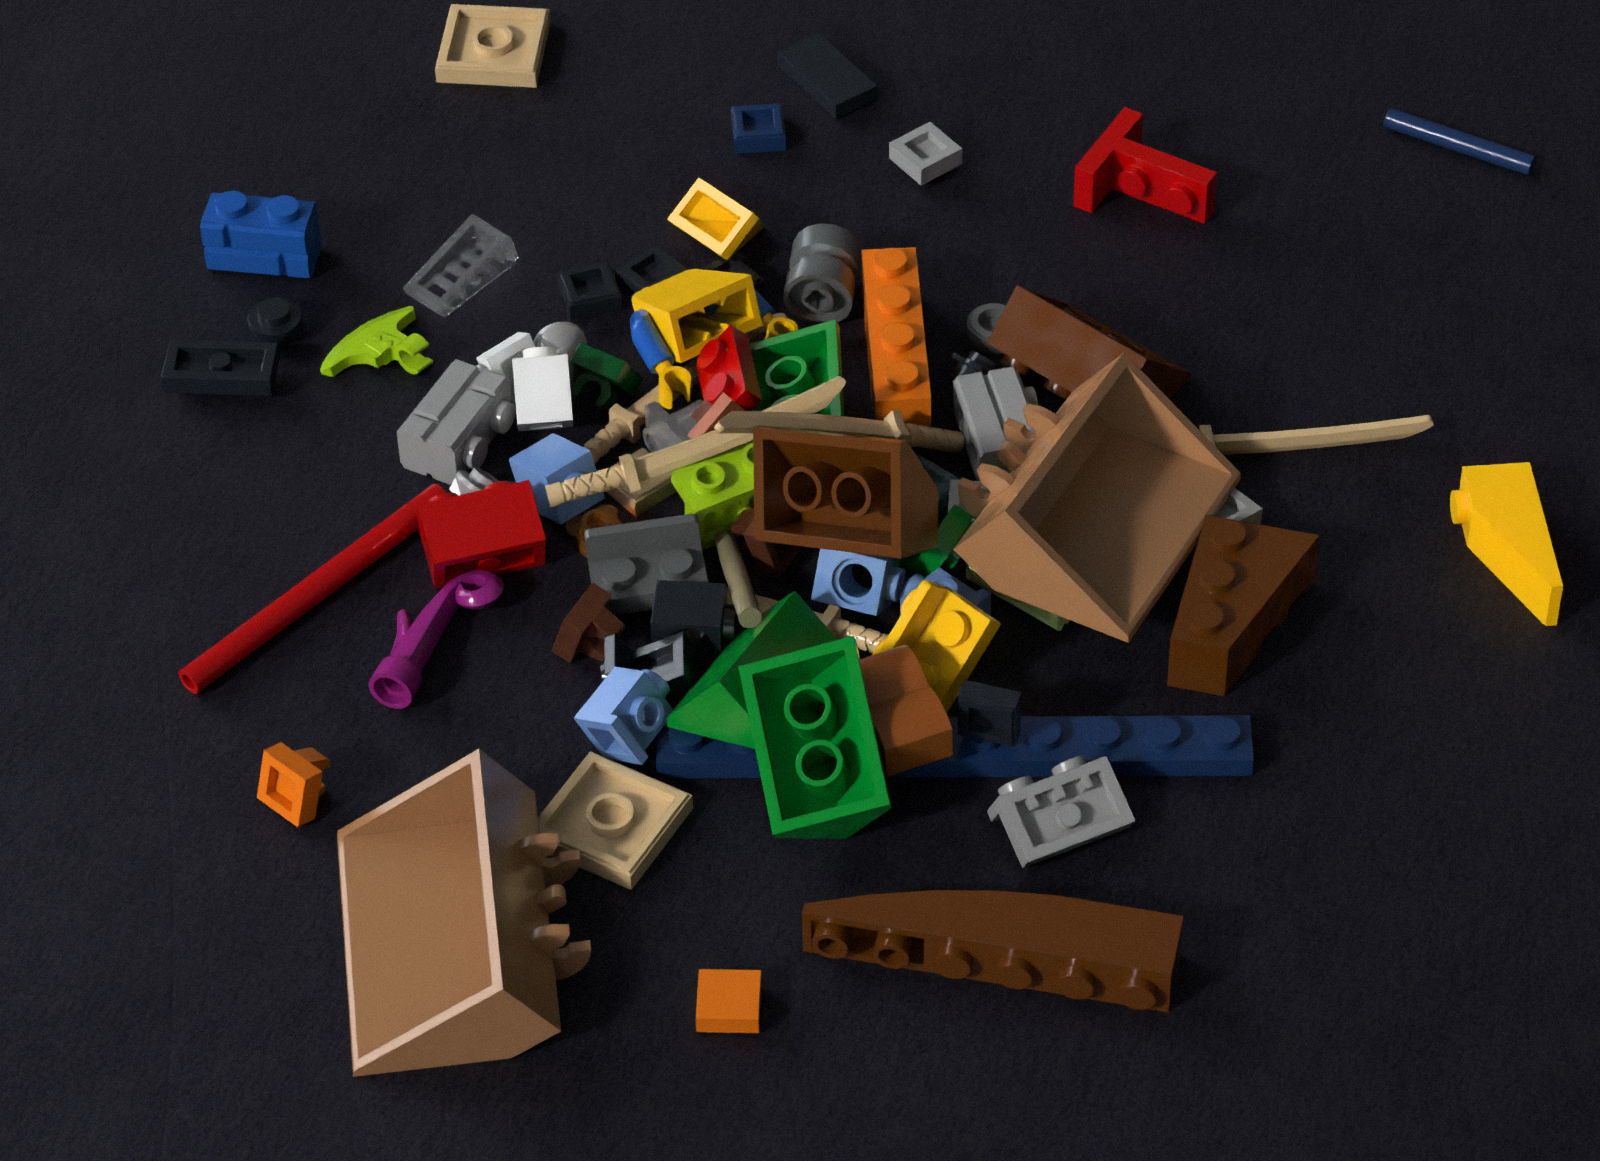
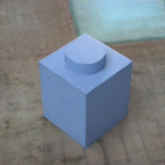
[509,433,605,525]

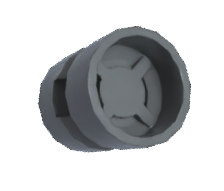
[783,223,861,325]

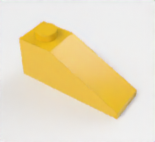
[1450,462,1563,626]

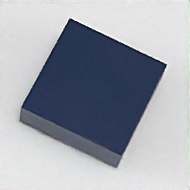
[731,103,786,154]

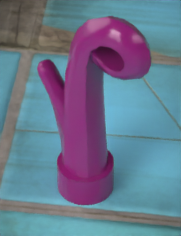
[369,570,504,709]

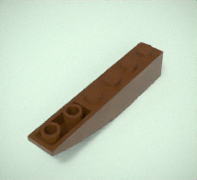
[802,890,1184,1013]

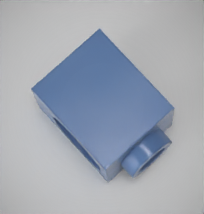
[811,549,906,616]

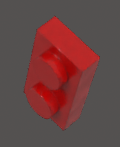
[695,325,762,411]

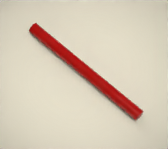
[179,484,447,694]

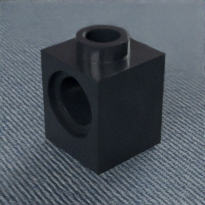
[650,580,737,665]

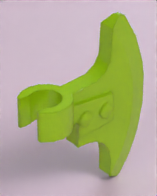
[320,306,433,377]

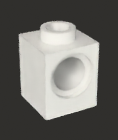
[512,347,573,431]

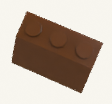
[987,285,1191,399]
[753,425,938,559]

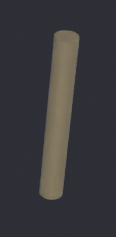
[714,529,762,628]

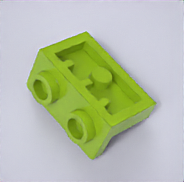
[671,440,754,551]

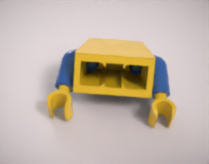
[630,269,799,409]

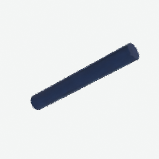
[1384,108,1537,176]

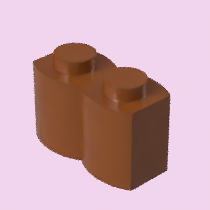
[860,645,953,777]

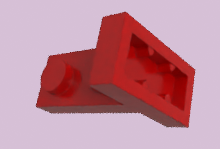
[1073,107,1217,224]

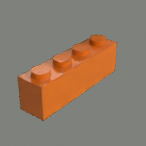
[862,247,931,447]

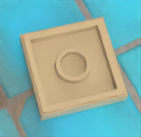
[435,4,551,88]
[538,751,693,890]

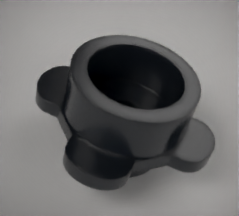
[949,350,999,380]

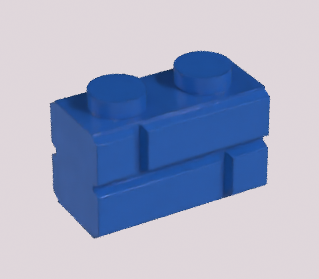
[200,191,322,278]

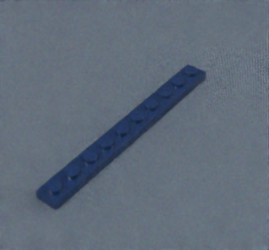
[656,715,1254,779]

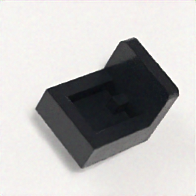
[600,631,695,699]

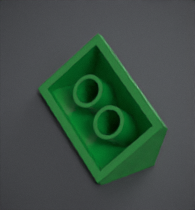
[749,319,844,416]
[667,591,838,749]
[738,636,892,839]

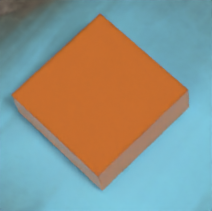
[696,969,762,1033]

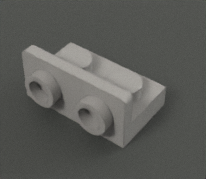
[987,755,1135,869]

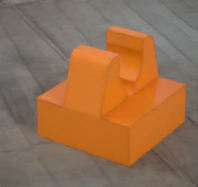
[257,742,330,827]

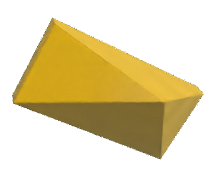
[667,178,764,260]

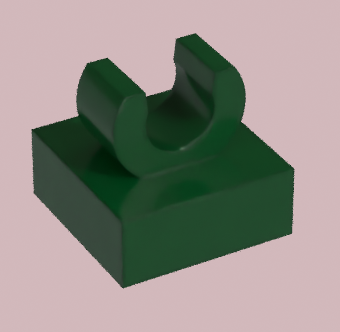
[570,342,643,413]

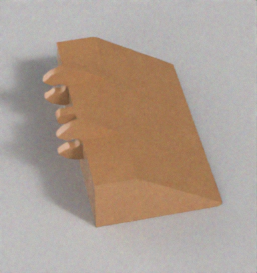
[954,353,1241,643]
[337,749,591,1077]

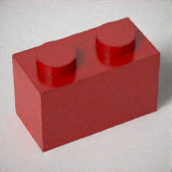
[418,480,546,589]

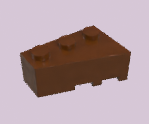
[1167,515,1319,697]

